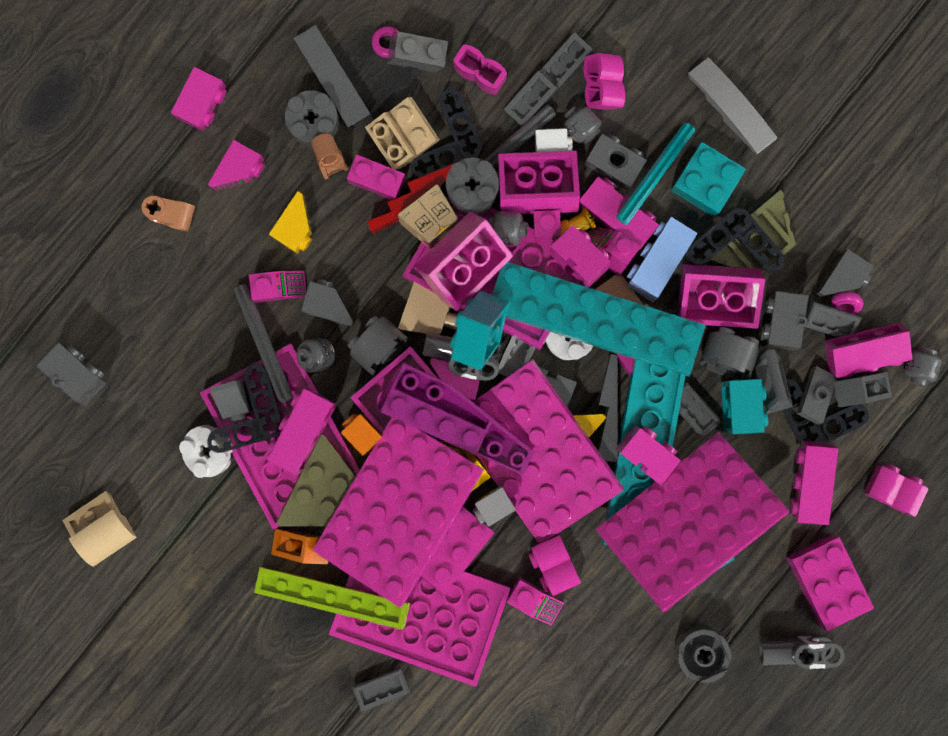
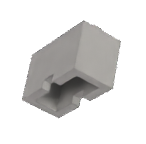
[473,485,516,527]

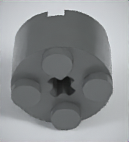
[285,91,340,148]
[446,158,499,216]
[348,315,408,376]
[700,327,760,380]
[674,625,731,683]

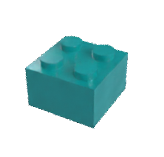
[671,142,746,217]
[450,291,509,370]
[721,379,768,434]

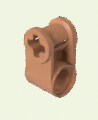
[311,133,349,180]
[141,196,195,232]

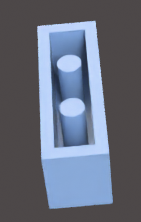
[627,217,698,303]

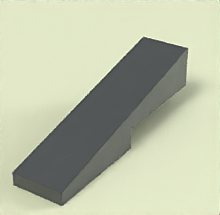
[294,25,370,128]
[504,32,594,126]
[597,354,618,463]

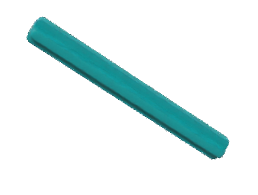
[616,122,695,225]

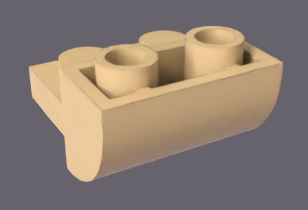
[365,97,440,170]
[62,491,137,567]

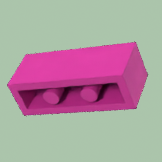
[579,177,659,250]
[825,322,912,378]
[790,441,838,525]

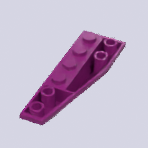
[377,363,534,475]

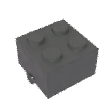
[760,291,808,351]
[36,343,107,406]

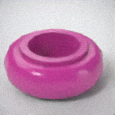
[372,26,399,58]
[831,291,864,314]

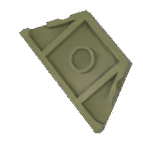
[710,190,796,273]
[276,434,356,526]

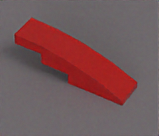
[367,164,453,234]

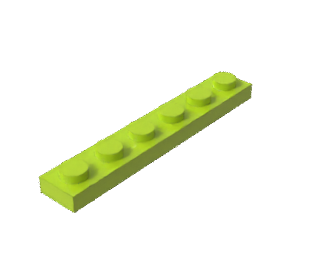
[254,567,410,630]

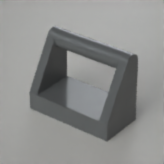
[755,350,793,414]

